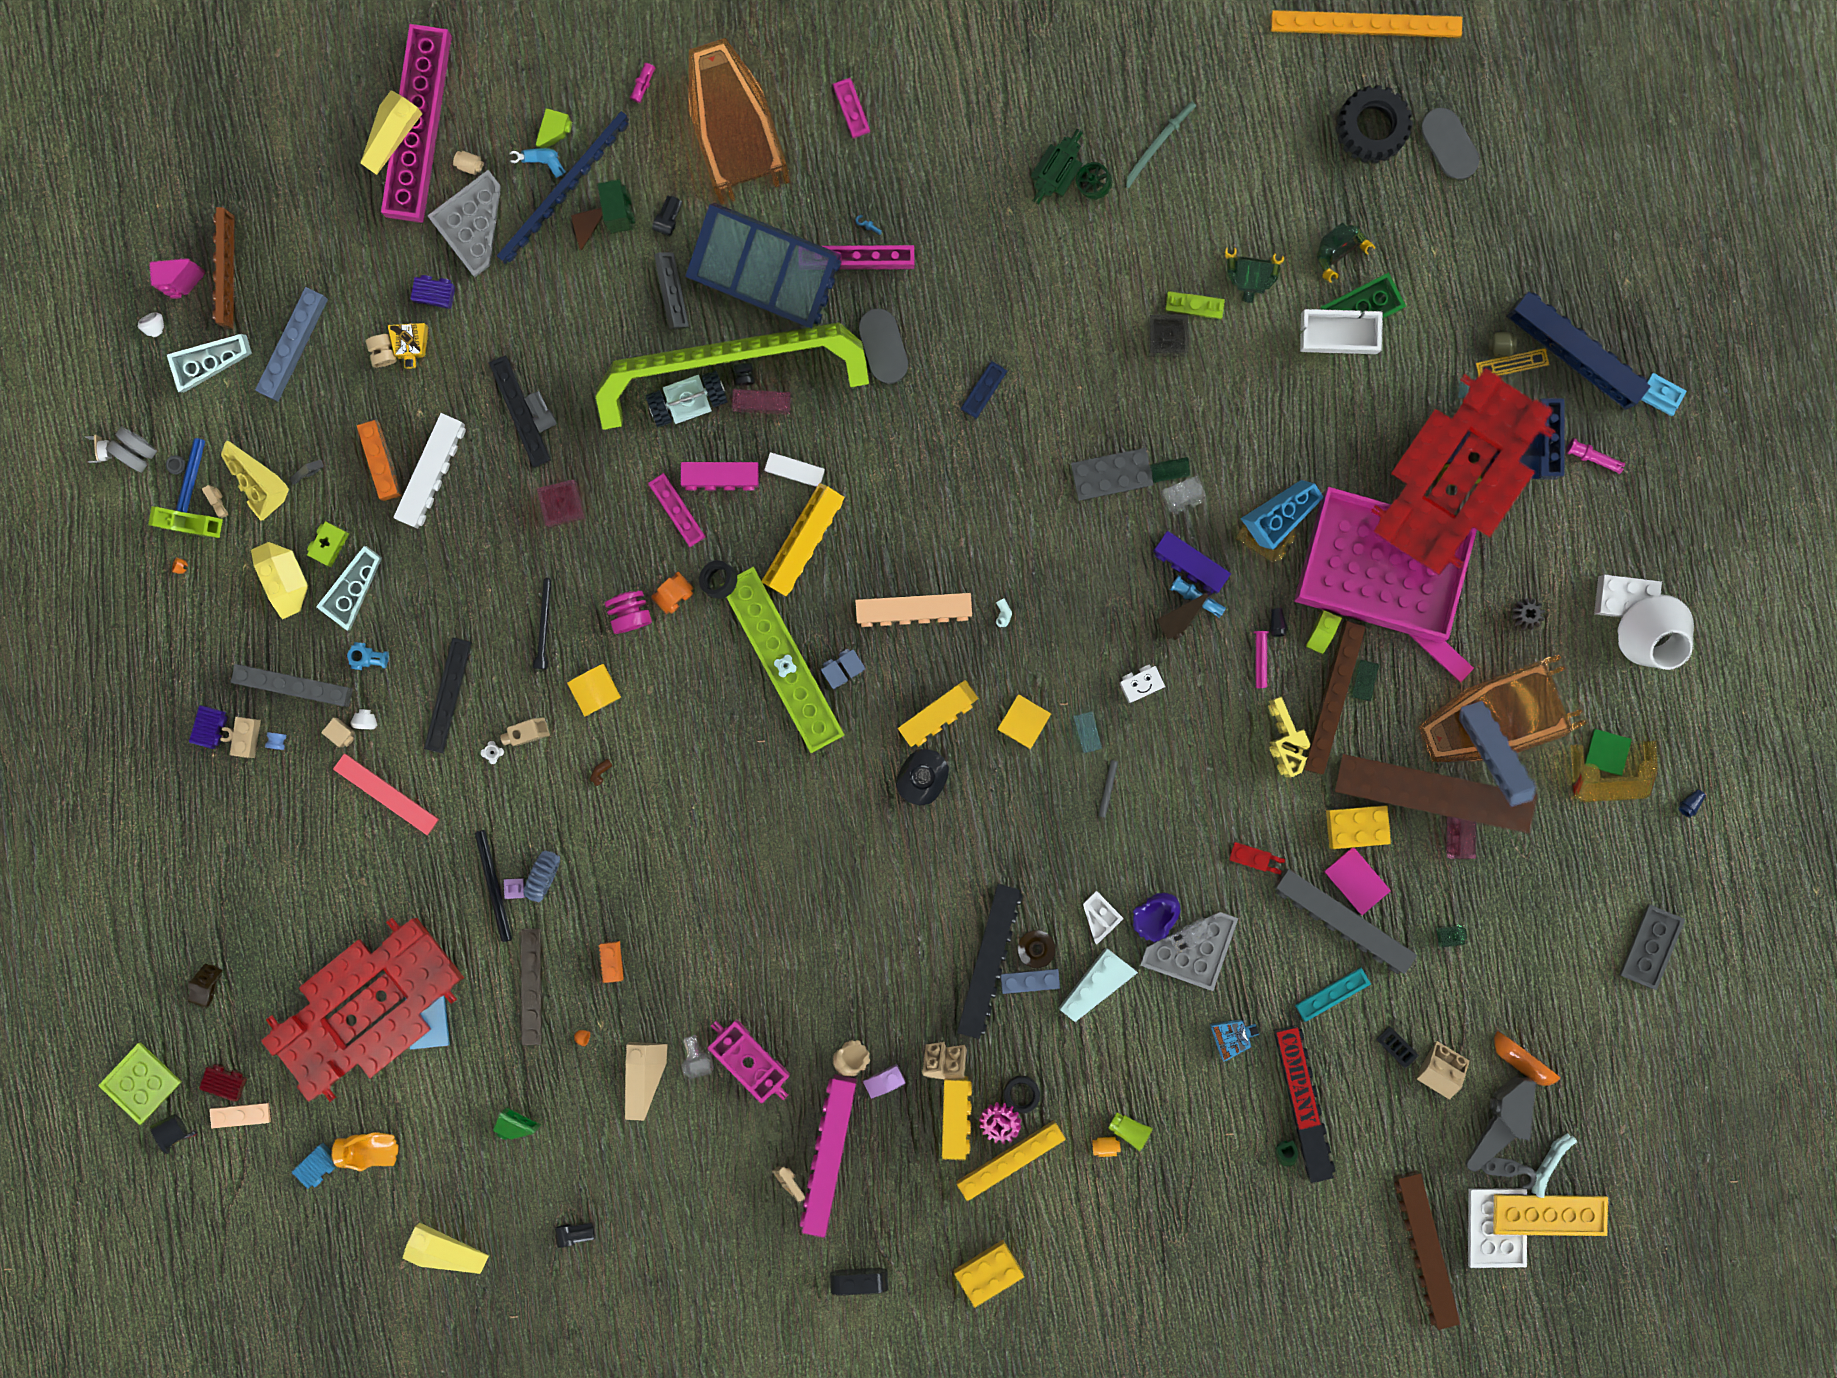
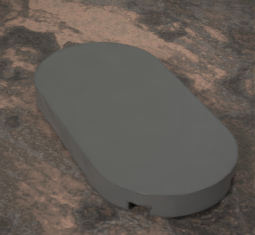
[1421,108,1479,180]
[859,309,908,384]

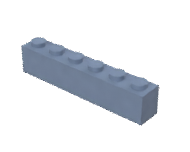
[255,287,328,402]
[1459,701,1536,806]

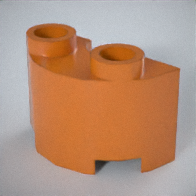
[651,572,694,614]

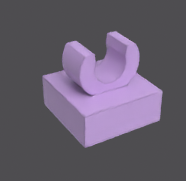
[504,878,525,899]

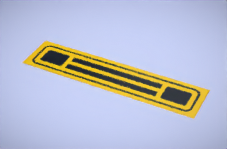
[1476,348,1549,376]

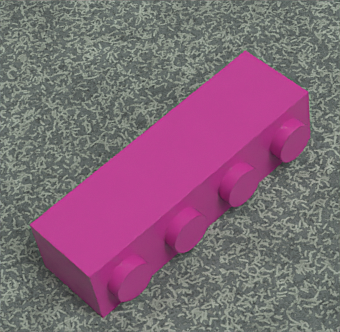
[681,462,759,491]

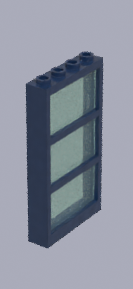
[685,203,842,329]

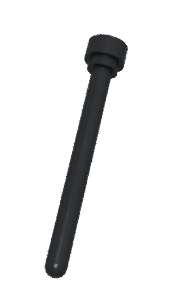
[532,577,551,670]

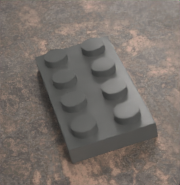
[1071,448,1153,501]
[1619,904,1685,990]

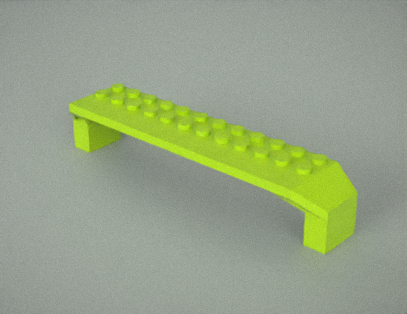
[596,322,869,430]

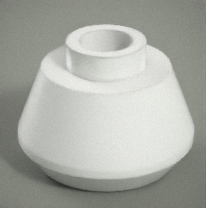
[138,312,164,337]
[350,709,377,729]

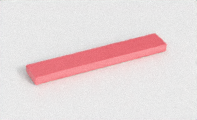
[333,754,439,835]

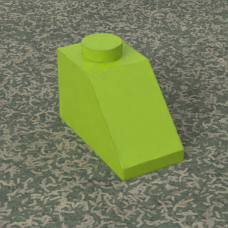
[536,108,572,148]
[1305,610,1342,654]

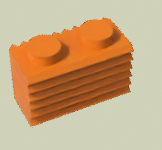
[598,941,624,983]

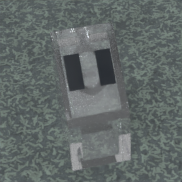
[1168,918,1214,954]

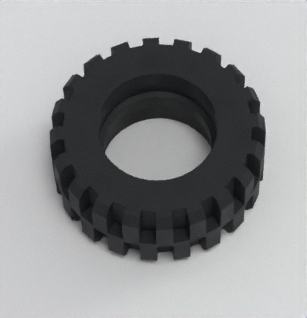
[1336,85,1413,163]

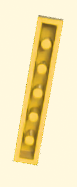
[761,483,845,596]
[957,1120,1066,1201]

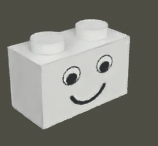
[1119,664,1165,703]

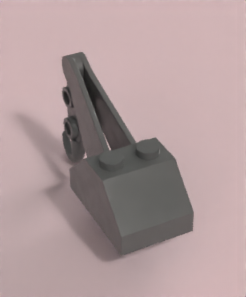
[1465,1076,1537,1189]

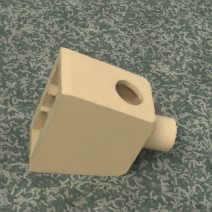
[500,718,550,746]

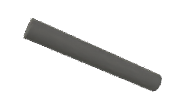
[1098,760,1118,818]

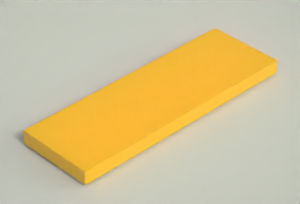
[1493,1195,1608,1236]

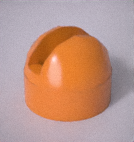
[171,557,188,574]
[574,1030,590,1047]

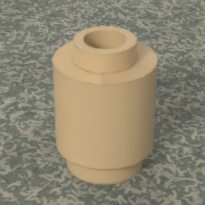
[453,151,483,175]

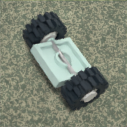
[646,370,728,428]

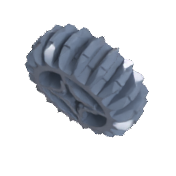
[523,850,560,902]

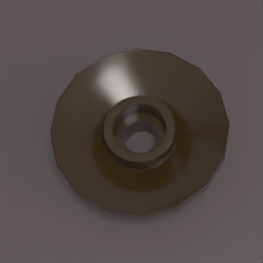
[1018,930,1056,968]

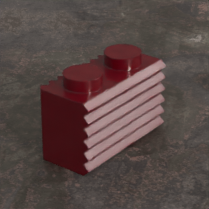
[199,1064,247,1102]

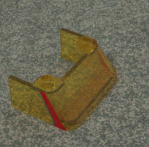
[1571,741,1658,802]

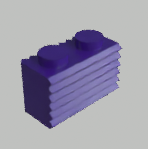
[411,275,455,309]
[189,705,227,749]

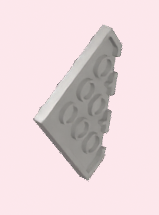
[428,170,501,277]
[1140,912,1238,991]

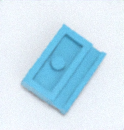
[1641,373,1687,416]

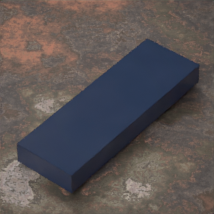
[961,361,1007,420]

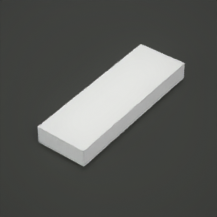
[765,452,825,487]

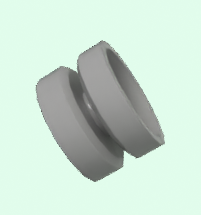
[105,426,157,473]

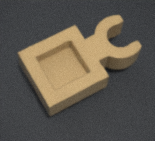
[202,485,229,518]

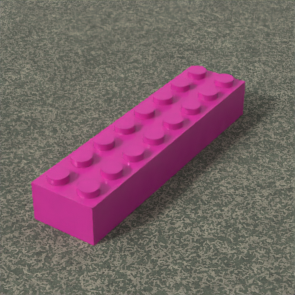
[799,1074,857,1238]

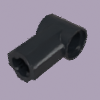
[652,195,683,237]
[555,1222,595,1248]

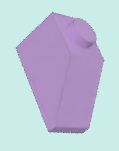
[863,1063,906,1099]

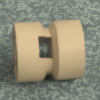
[365,334,397,368]

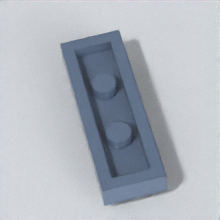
[1001,969,1060,994]

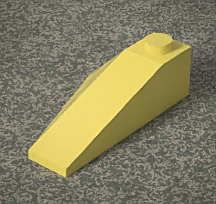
[361,90,422,175]
[221,441,289,521]
[403,1223,489,1274]

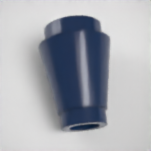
[1678,789,1706,818]

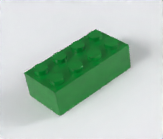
[1318,272,1406,320]

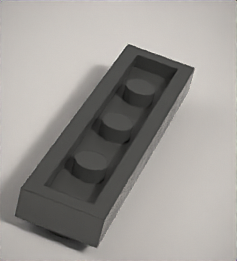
[654,252,689,329]

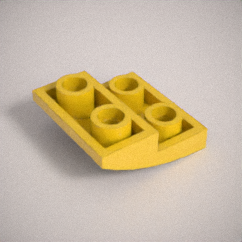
[567,664,621,717]
[997,694,1051,749]

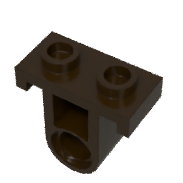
[188,963,223,1009]

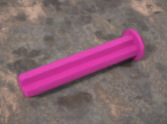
[1254,631,1269,688]

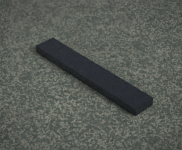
[488,355,551,468]
[424,638,472,754]

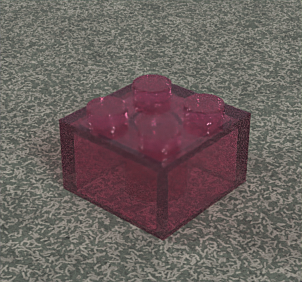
[537,479,586,528]

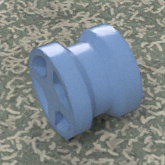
[265,732,287,750]

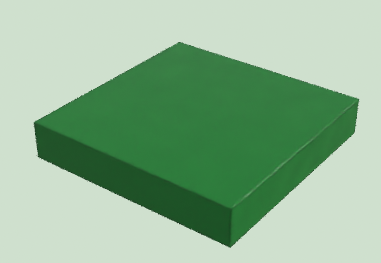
[1583,729,1632,776]

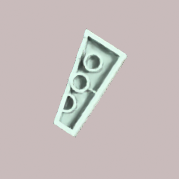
[167,334,252,393]
[317,546,382,631]
[1059,947,1138,1022]

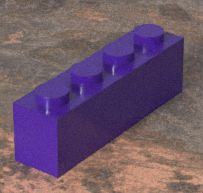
[1153,531,1231,594]

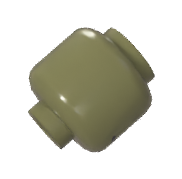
[1489,332,1517,357]

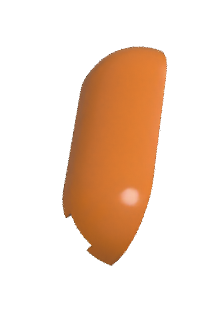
[1494,1031,1560,1086]

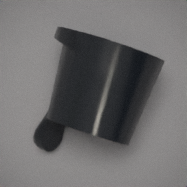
[150,1114,197,1154]

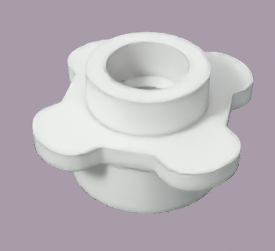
[481,741,504,764]

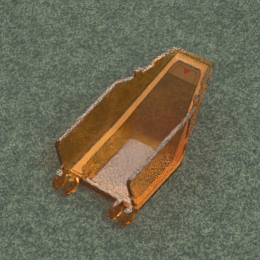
[688,38,790,205]
[1419,655,1587,762]

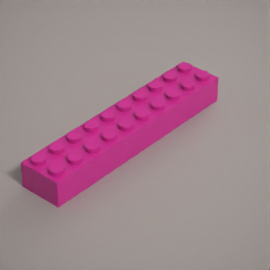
[381,24,452,223]

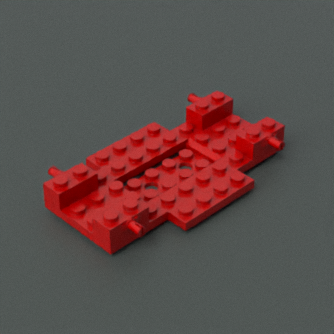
[1371,368,1555,576]
[261,918,464,1102]

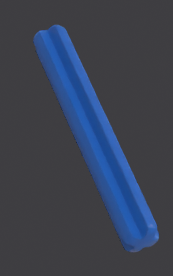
[176,438,205,513]

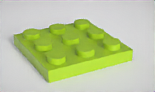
[98,1043,182,1125]

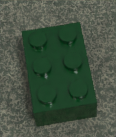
[597,179,636,234]

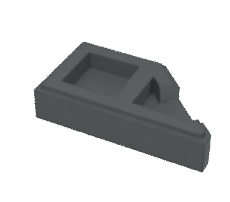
[289,460,324,484]

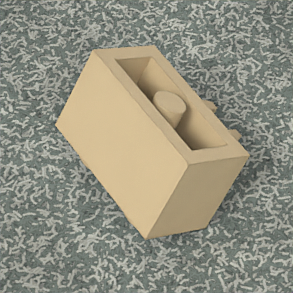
[221,717,261,758]

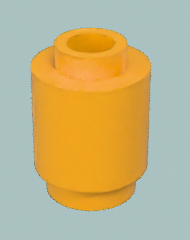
[1093,1137,1121,1157]

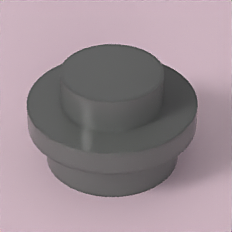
[166,455,186,475]

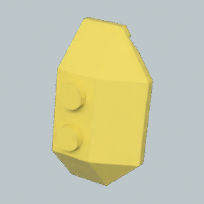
[251,542,308,619]

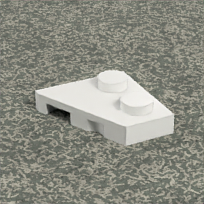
[1083,891,1123,944]

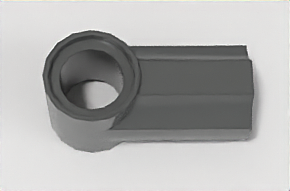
[524,391,557,433]

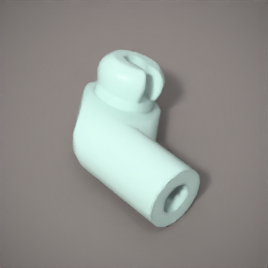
[996,598,1012,627]

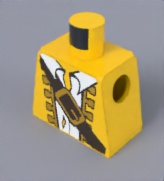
[388,323,428,369]

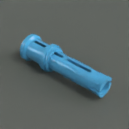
[1170,575,1226,618]

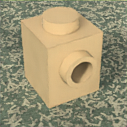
[321,718,356,747]

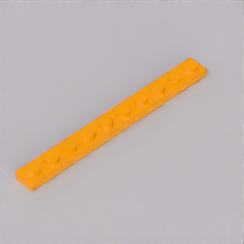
[1271,10,1462,38]

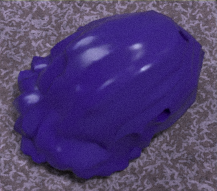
[1133,893,1181,942]

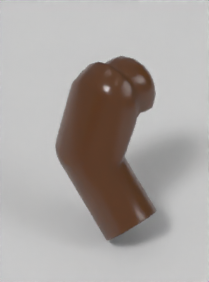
[590,759,613,786]

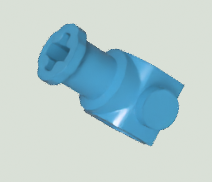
[347,642,389,670]

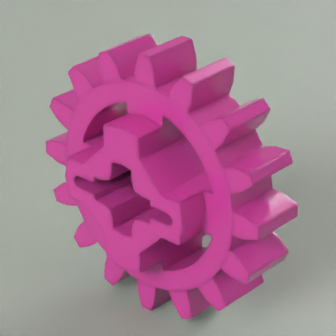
[979,1102,1021,1144]

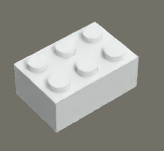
[1594,575,1662,618]

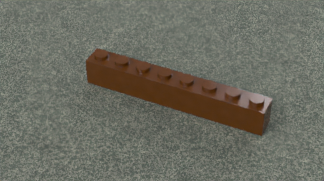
[1303,621,1366,775]
[1394,1170,1460,1330]

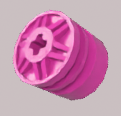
[604,591,652,634]

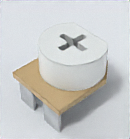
[85,435,112,463]

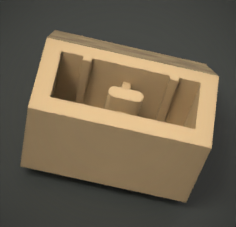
[1417,1041,1469,1099]

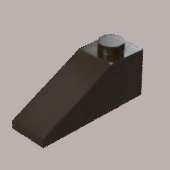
[1157,591,1212,640]

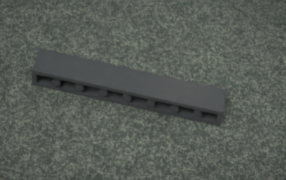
[1273,868,1417,975]

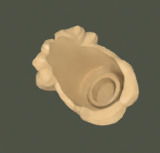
[833,1040,870,1077]

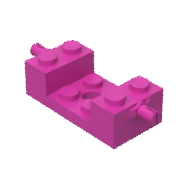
[707,1019,790,1104]

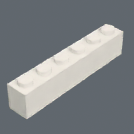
[393,413,466,529]

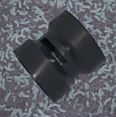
[734,363,755,386]

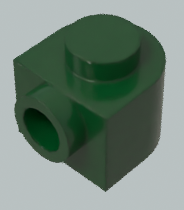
[1275,1140,1298,1167]

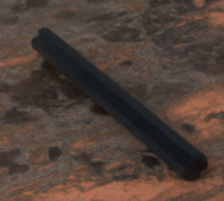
[475,830,512,942]

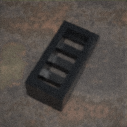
[1376,1026,1419,1068]

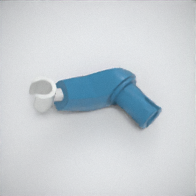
[509,148,566,178]

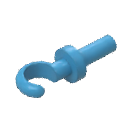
[856,215,882,235]

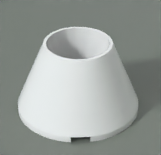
[1618,595,1694,669]

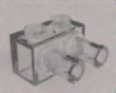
[1160,476,1206,514]
[682,1034,714,1080]

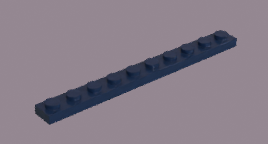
[497,111,629,264]

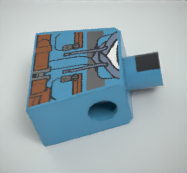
[1210,1019,1259,1061]

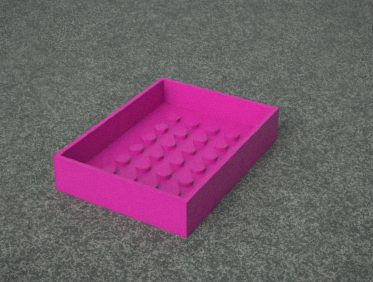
[1294,487,1477,643]

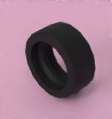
[699,560,737,599]
[1003,1076,1040,1114]

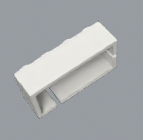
[1300,309,1382,354]

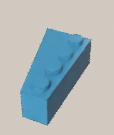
[1241,480,1324,550]

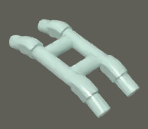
[1531,1133,1577,1198]

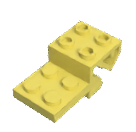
[1268,697,1310,777]

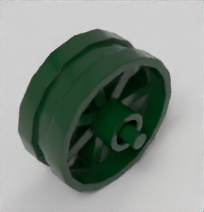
[1076,162,1113,200]

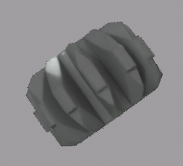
[1512,598,1545,630]

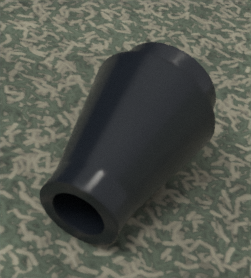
[1269,608,1288,637]

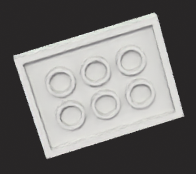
[1468,1188,1527,1268]

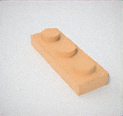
[210,1103,271,1128]

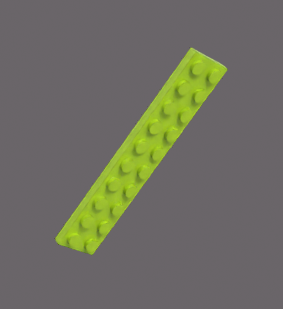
[720,567,845,753]

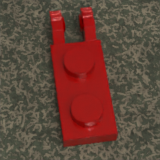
[1229,842,1286,875]

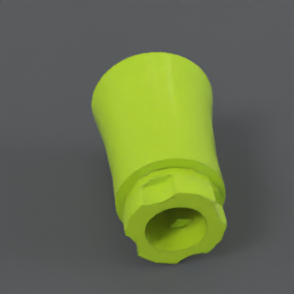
[1108,1112,1153,1152]

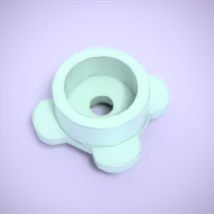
[774,655,797,677]

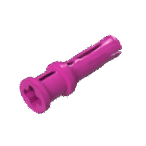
[1566,438,1625,474]

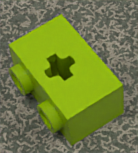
[307,521,350,567]

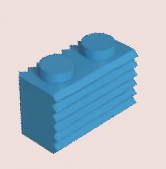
[292,1143,336,1189]

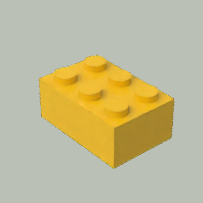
[1326,805,1391,849]
[954,1240,1024,1308]

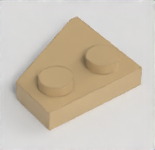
[772,1166,805,1202]

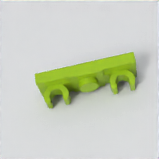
[1165,291,1225,319]

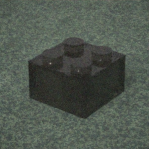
[1148,315,1189,357]

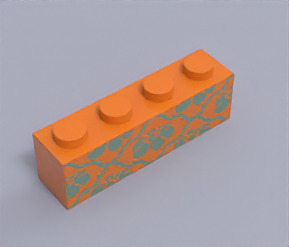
[357,420,402,501]

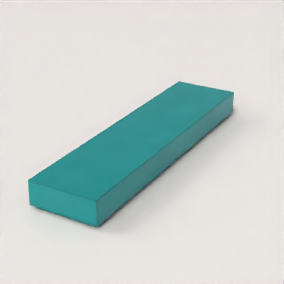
[1294,967,1371,1022]

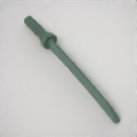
[1126,101,1197,188]

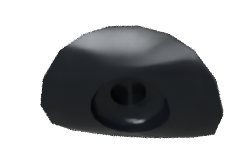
[896,749,949,806]

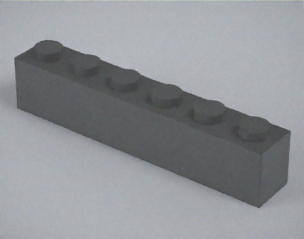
[231,664,353,707]

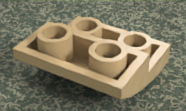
[922,1042,967,1079]

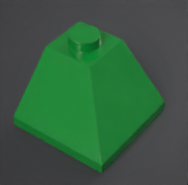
[493,1108,541,1140]

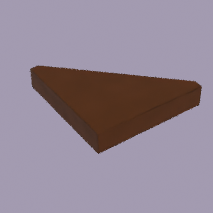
[571,208,603,251]

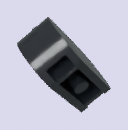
[830,1268,889,1296]

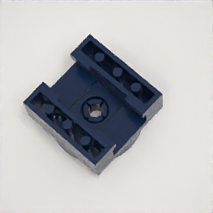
[1478,398,1565,480]

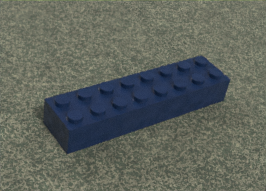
[1506,292,1651,410]

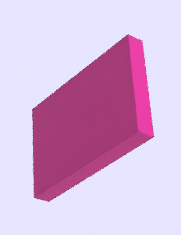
[1323,847,1391,916]

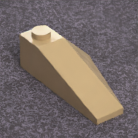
[625,1042,668,1121]

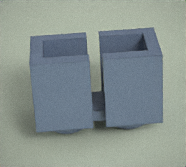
[821,649,866,690]

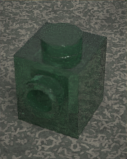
[1436,924,1467,948]

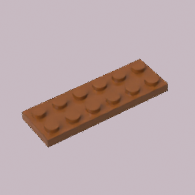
[213,207,234,329]

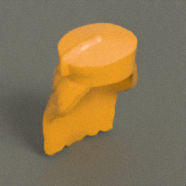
[332,1132,399,1171]

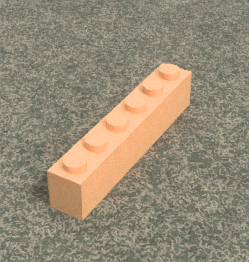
[856,593,972,627]

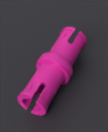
[629,63,656,103]

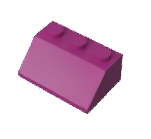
[150,259,205,299]

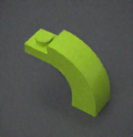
[148,506,223,538]

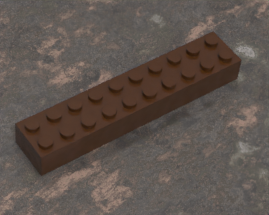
[1335,754,1537,833]

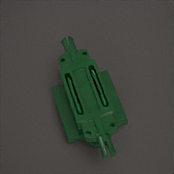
[1030,129,1083,205]

